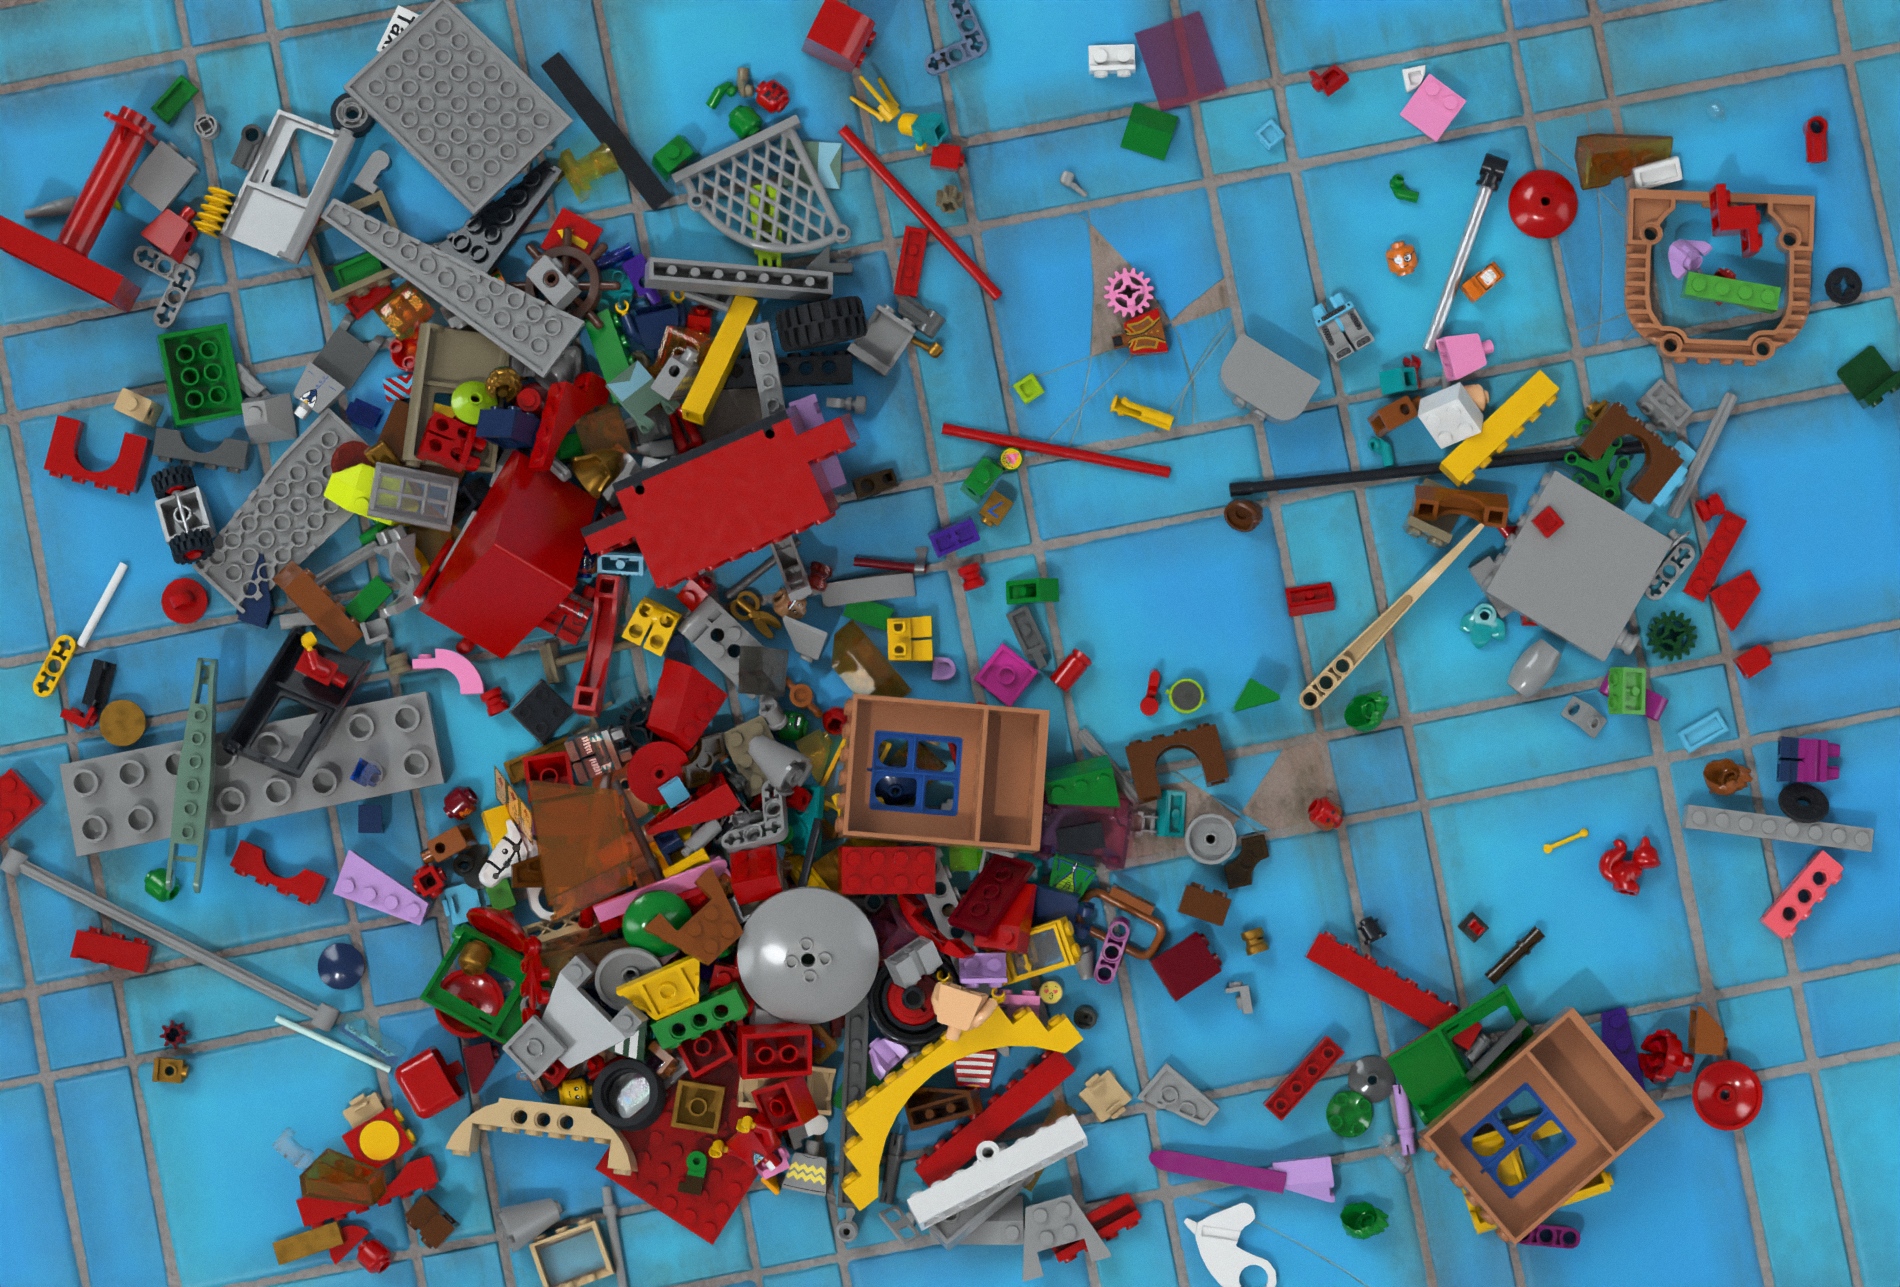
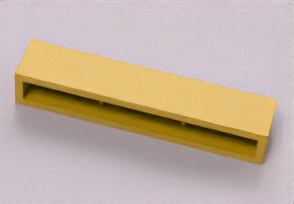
[1439,370,1560,488]

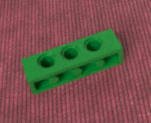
[650,981,749,1050]

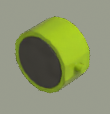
[1165,679,1207,714]

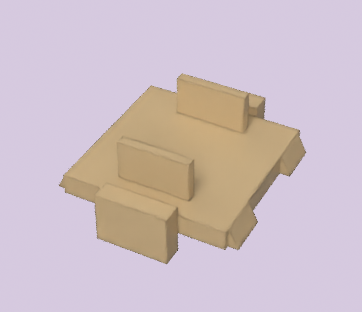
[1078,1069,1132,1123]
[342,1092,386,1129]

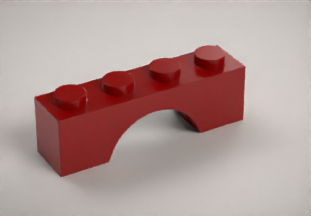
[230,840,329,906]

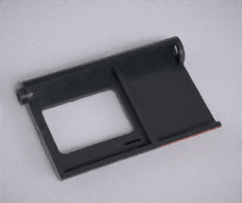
[221,628,371,778]

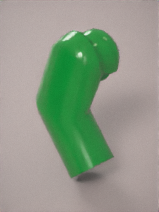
[359,520,388,546]

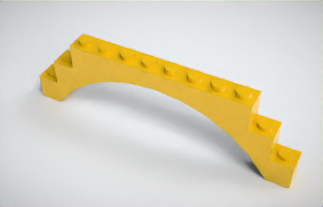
[841,1005,1084,1211]

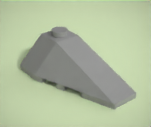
[930,1195,1024,1245]

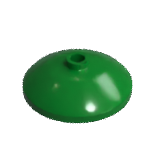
[622,890,692,957]

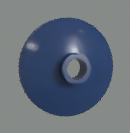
[875,764,917,805]

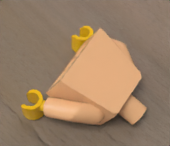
[931,971,1006,1041]

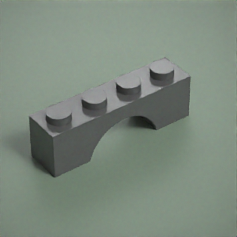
[152,427,252,474]

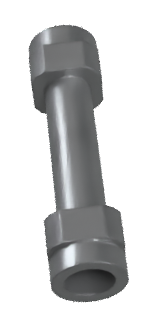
[732,806,780,828]

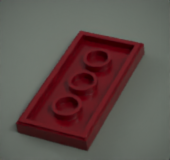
[948,853,1036,938]

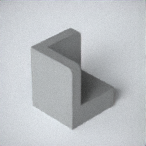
[360,618,392,646]

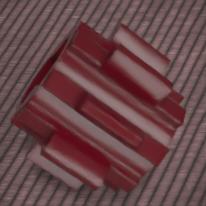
[159,1020,190,1049]

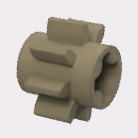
[936,185,964,213]

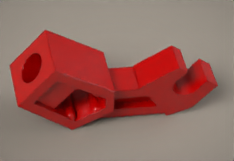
[750,786,813,812]

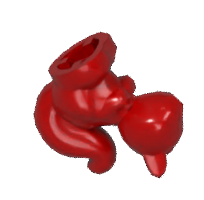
[1598,836,1661,896]

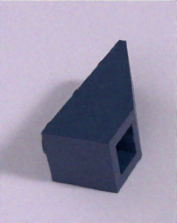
[236,554,275,629]

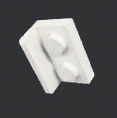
[1088,44,1136,78]

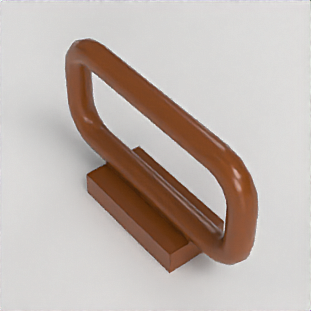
[1076,883,1166,960]

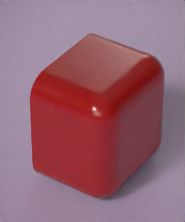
[394,1045,465,1119]

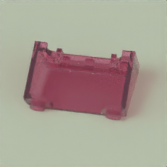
[1032,794,1133,870]

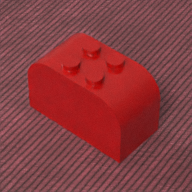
[801,0,877,73]

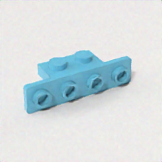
[1623,440,1697,523]

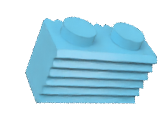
[597,546,648,576]

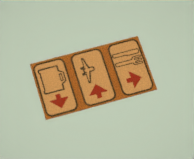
[494,765,533,845]

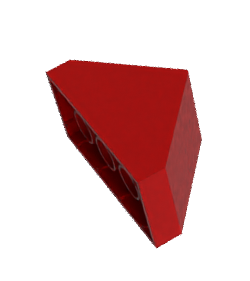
[419,450,598,659]

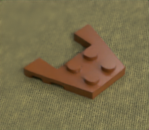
[643,867,744,966]

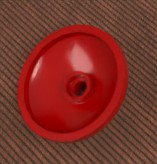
[1508,170,1578,239]
[466,907,528,952]
[434,969,504,1038]
[1692,1060,1763,1131]

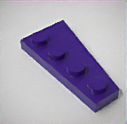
[1601,1007,1646,1092]

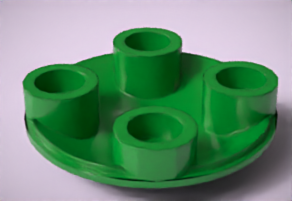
[1326,1091,1373,1138]

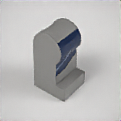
[354,150,392,194]

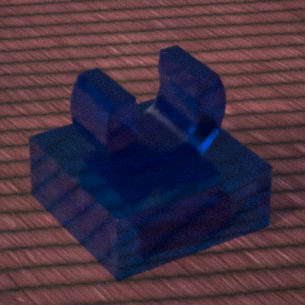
[350,758,381,787]

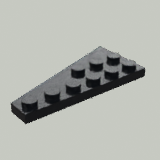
[433,160,565,276]

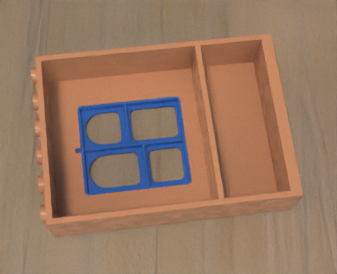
[835,694,1050,854]
[1417,1006,1665,1245]

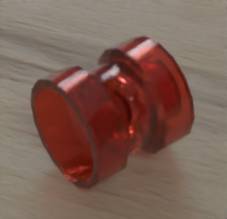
[808,561,833,592]

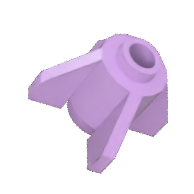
[1668,239,1713,281]
[868,1037,910,1080]

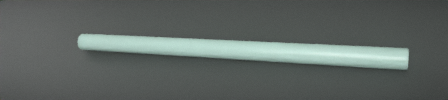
[275,1015,392,1073]

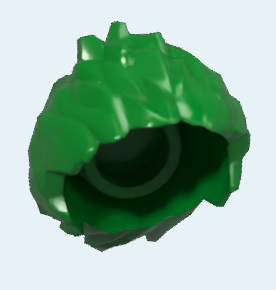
[1344,690,1389,734]
[1340,1201,1389,1240]

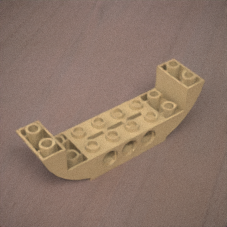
[446,1098,638,1176]

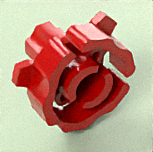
[1638,1028,1694,1084]

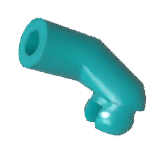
[1368,437,1395,467]

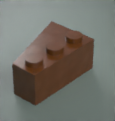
[904,1086,984,1131]

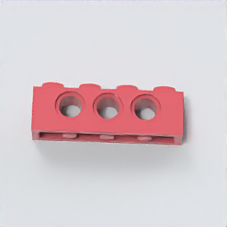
[1758,850,1844,939]

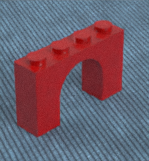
[43,415,152,496]

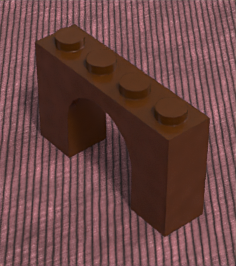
[377,399,474,488]
[1574,402,1684,505]
[1125,723,1230,805]

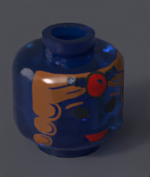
[577,543,597,578]

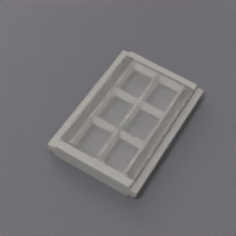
[367,462,459,532]

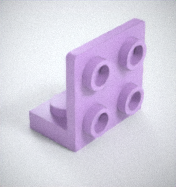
[959,952,1008,988]

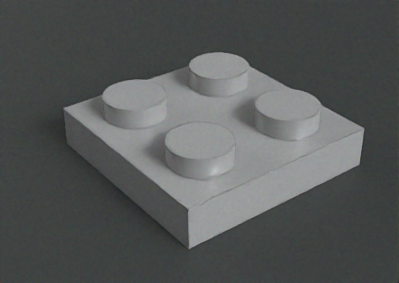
[502,1014,568,1082]

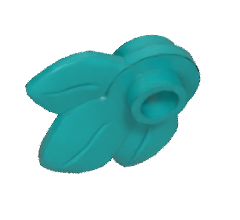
[1460,603,1506,649]

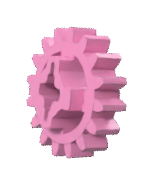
[1104,268,1154,318]

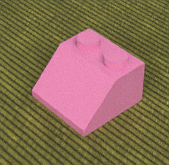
[1399,73,1466,142]

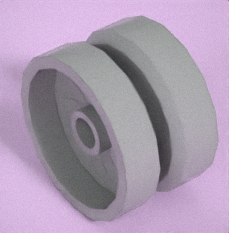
[1184,813,1237,865]

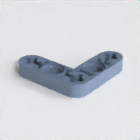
[924,0,987,76]

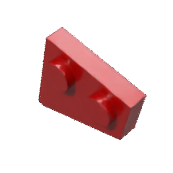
[1708,570,1761,632]

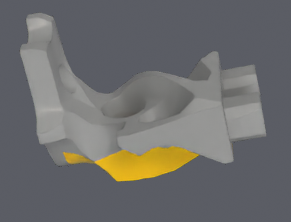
[373,524,430,619]

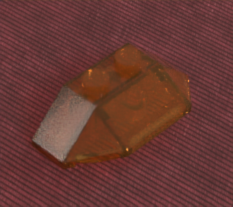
[831,620,912,698]

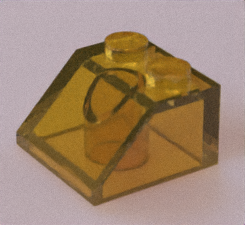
[795,729,833,784]

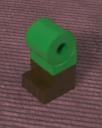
[677,1151,708,1196]

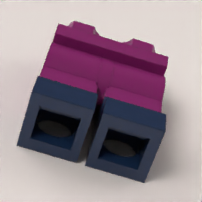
[1776,736,1840,783]

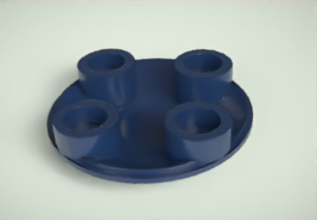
[318,943,365,990]

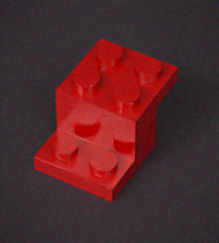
[1709,184,1763,258]

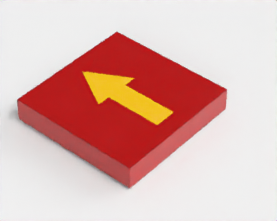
[541,207,604,268]

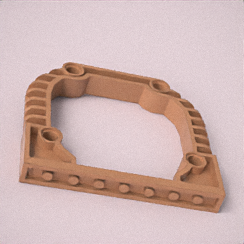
[1624,189,1815,366]

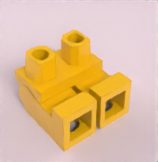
[621,596,682,657]
[887,616,933,662]

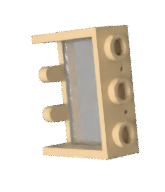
[529,1218,616,1287]

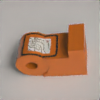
[1460,261,1506,304]

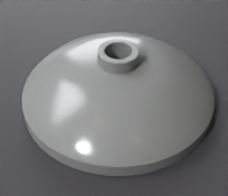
[595,947,663,1011]

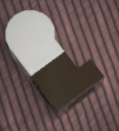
[782,1114,828,1150]

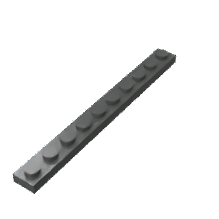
[838,994,869,1208]

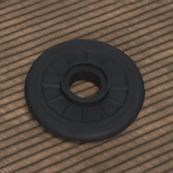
[1778,783,1829,823]

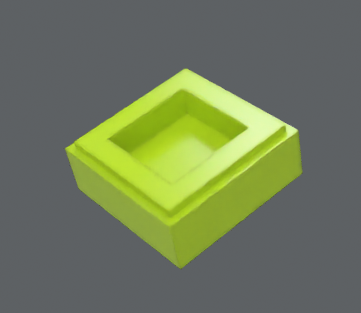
[1013,373,1045,405]

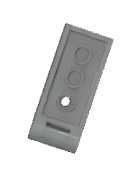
[927,1141,1035,1251]

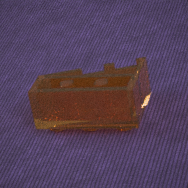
[299,1148,387,1206]

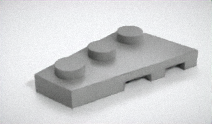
[1136,1062,1220,1126]

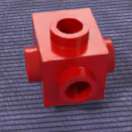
[412,864,448,899]

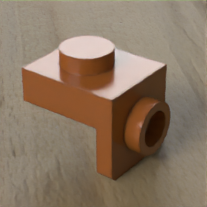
[648,1041,680,1079]

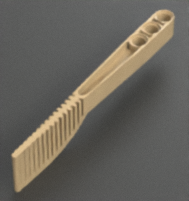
[1298,523,1484,710]

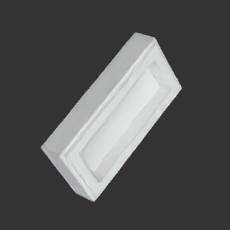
[1632,156,1683,189]

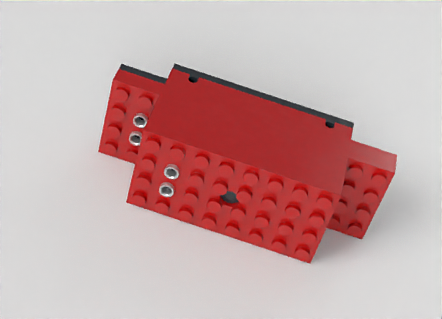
[580,405,860,590]

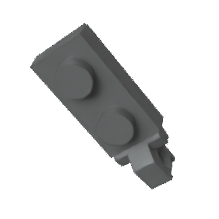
[1006,605,1048,670]

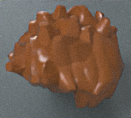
[1703,758,1753,796]

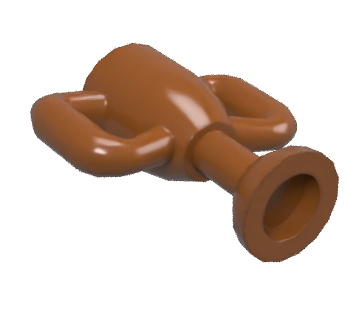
[781,676,824,719]

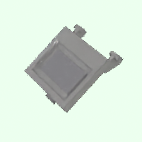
[594,1038,689,1118]

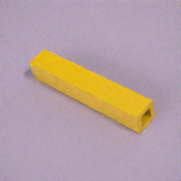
[681,295,759,426]

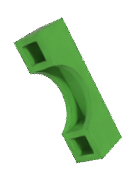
[1681,272,1781,314]

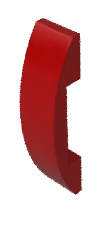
[897,894,976,959]

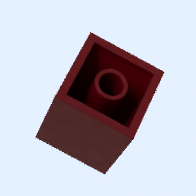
[1149,931,1222,1002]

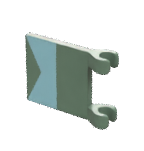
[779,139,842,190]
[605,360,680,434]

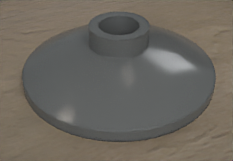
[1348,1056,1395,1103]

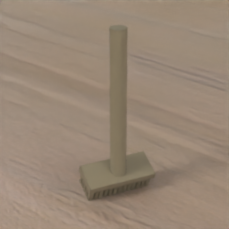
[538,640,639,684]

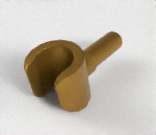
[911,337,943,358]

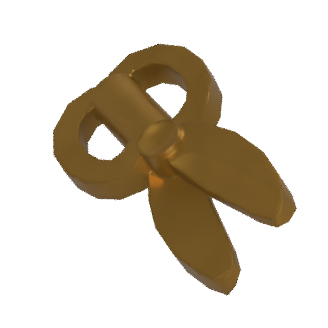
[730,591,782,639]

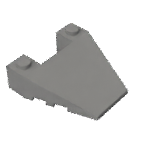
[542,953,649,1069]

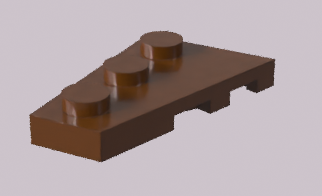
[511,840,582,888]

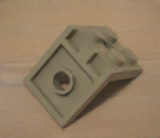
[1401,478,1460,549]

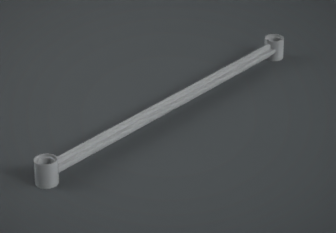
[0,847,340,1032]

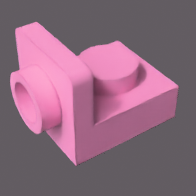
[755,1146,790,1180]

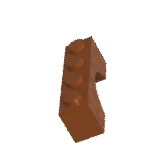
[1412,485,1509,528]

